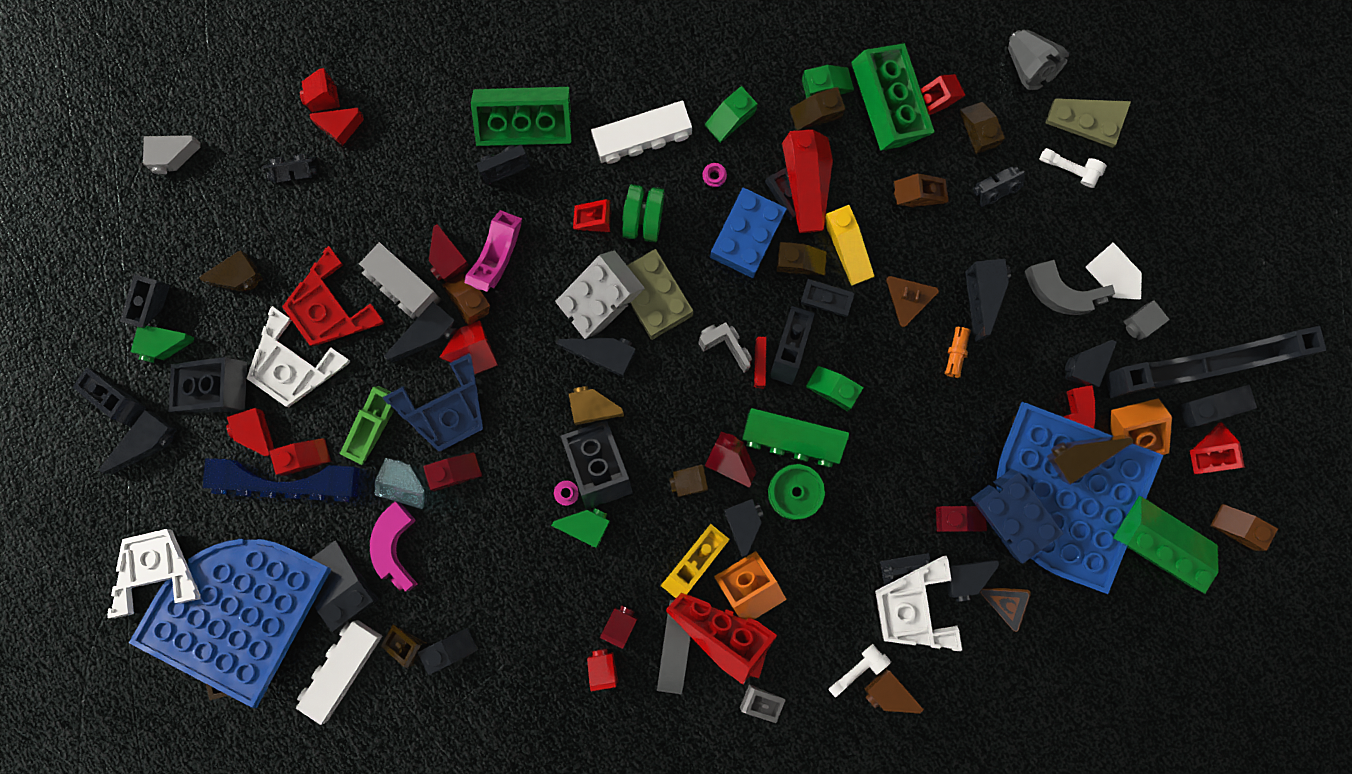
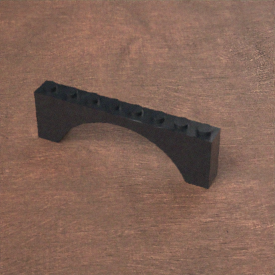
[1105,326,1326,398]

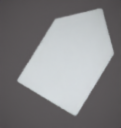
[1086,243,1142,299]

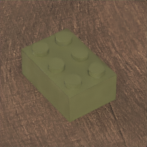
[627,249,693,340]

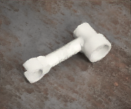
[1039,149,1107,188]
[829,644,891,697]

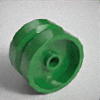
[623,184,664,243]
[768,464,825,520]

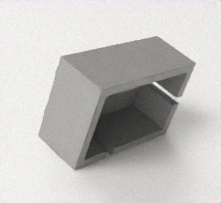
[359,242,442,320]
[555,250,645,339]

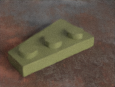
[1046,99,1131,148]

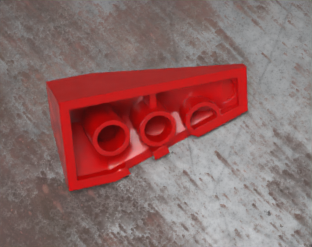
[782,130,833,233]
[666,593,777,684]

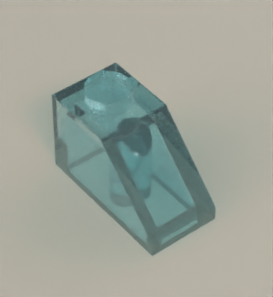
[375,458,425,509]

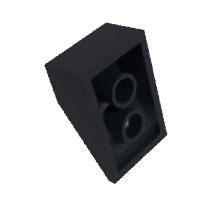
[965,259,1011,342]
[169,357,247,413]
[561,420,633,510]
[311,540,380,632]

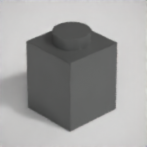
[1123,300,1170,341]

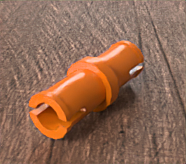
[945,327,971,378]

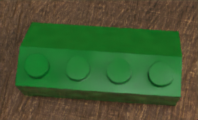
[851,43,934,151]
[471,87,571,146]
[742,408,849,468]
[1113,496,1218,593]

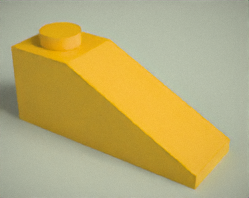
[825,205,874,286]
[661,524,730,598]

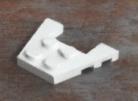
[247,306,350,407]
[108,529,201,618]
[875,556,962,651]

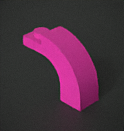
[464,210,522,291]
[370,501,417,591]

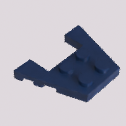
[383,353,483,451]

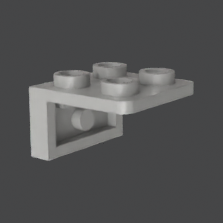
[699,322,752,373]

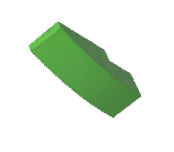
[340,386,394,465]

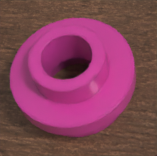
[703,163,727,187]
[554,481,579,506]

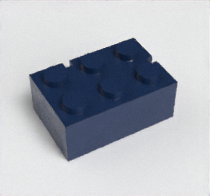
[971,469,1064,564]

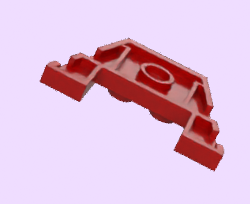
[282,246,385,347]

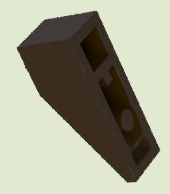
[1046,435,1134,485]

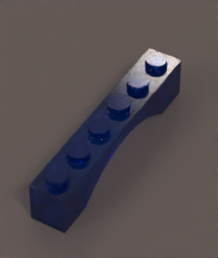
[203,458,360,502]

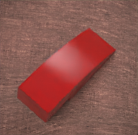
[1064,385,1095,429]

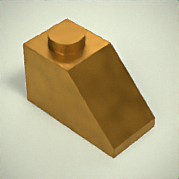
[569,386,624,425]

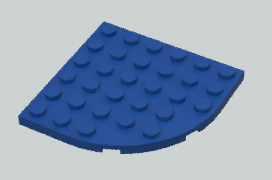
[997,402,1163,594]
[129,539,331,709]

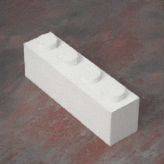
[591,101,692,164]
[296,620,382,725]

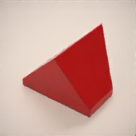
[440,321,498,375]
[1190,421,1245,474]

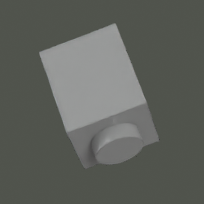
[143,136,200,174]

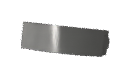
[1025,260,1115,315]
[657,600,690,694]

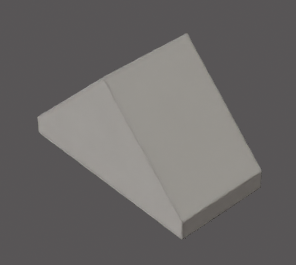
[740,684,785,723]

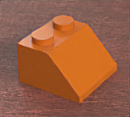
[1111,398,1172,455]
[714,551,786,620]

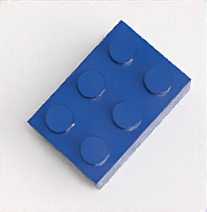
[710,188,787,278]

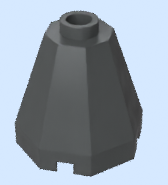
[1008,30,1069,90]

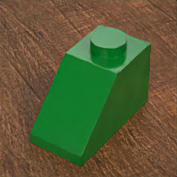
[802,65,854,98]
[705,86,757,143]
[131,326,194,363]
[806,366,863,411]
[552,508,611,548]

